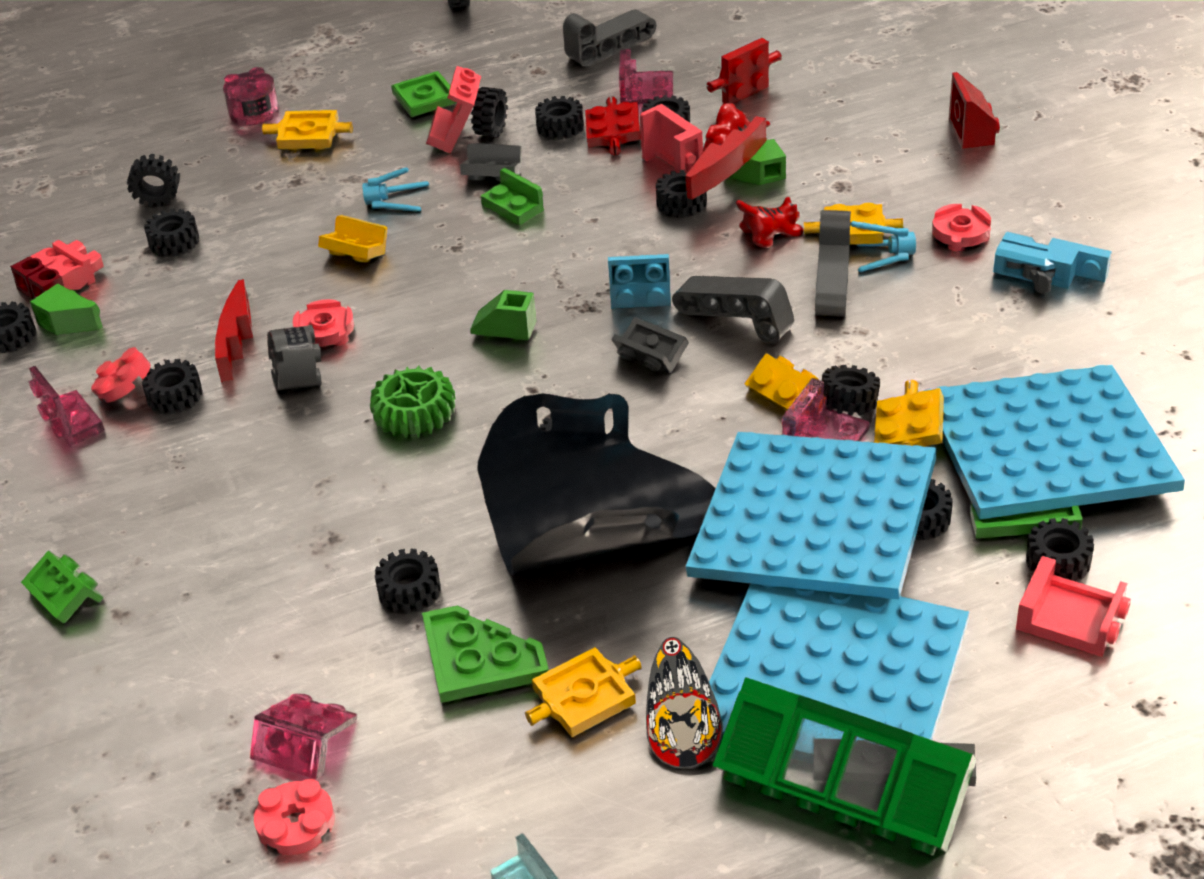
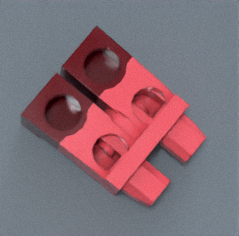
[10,240,104,299]

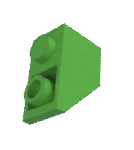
[728,139,786,185]
[30,284,103,335]
[470,290,537,340]

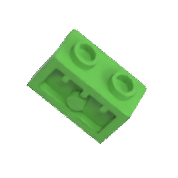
[481,168,544,226]
[21,550,104,624]

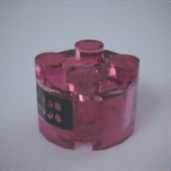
[223,67,280,126]

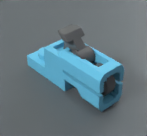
[993,232,1112,294]

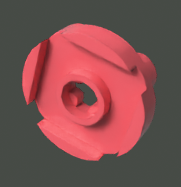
[932,204,991,252]
[293,299,354,347]
[91,347,151,403]
[254,779,335,855]

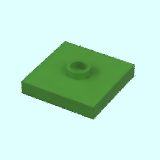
[391,71,457,117]

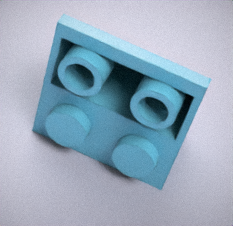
[608,254,671,309]

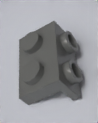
[461,143,522,181]
[611,317,689,374]

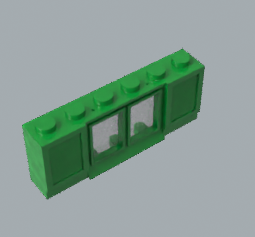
[713,677,977,856]

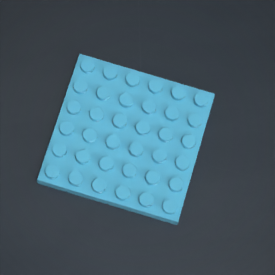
[924,365,1185,519]
[686,432,936,599]
[709,584,969,764]

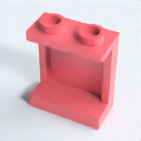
[426,66,481,154]
[640,104,703,173]
[1016,556,1131,657]

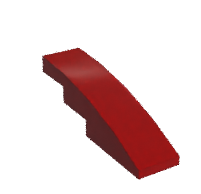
[685,116,767,199]
[215,279,253,382]

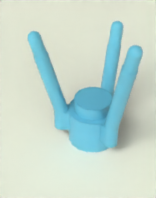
[362,167,429,212]
[850,221,916,273]

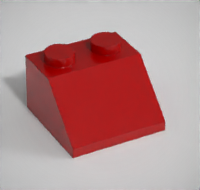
[949,72,1000,149]

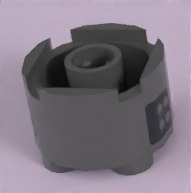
[267,325,322,391]

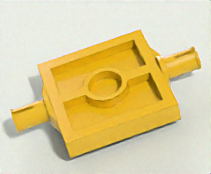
[262,110,353,150]
[804,203,903,245]
[874,380,944,447]
[525,647,642,737]

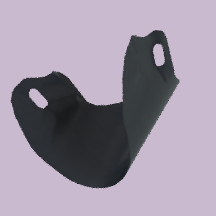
[477,393,716,575]

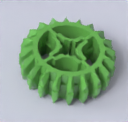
[370,365,456,438]

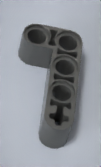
[563,9,657,67]
[815,210,851,317]
[672,276,795,344]

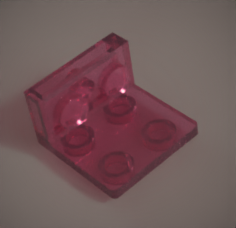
[619,49,673,105]
[28,366,105,447]
[782,378,870,441]
[250,693,357,780]

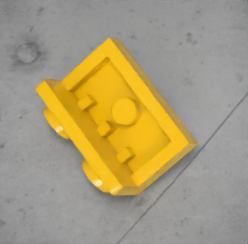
[318,215,388,262]
[744,353,820,417]

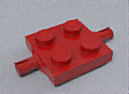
[706,38,782,104]
[585,97,641,156]

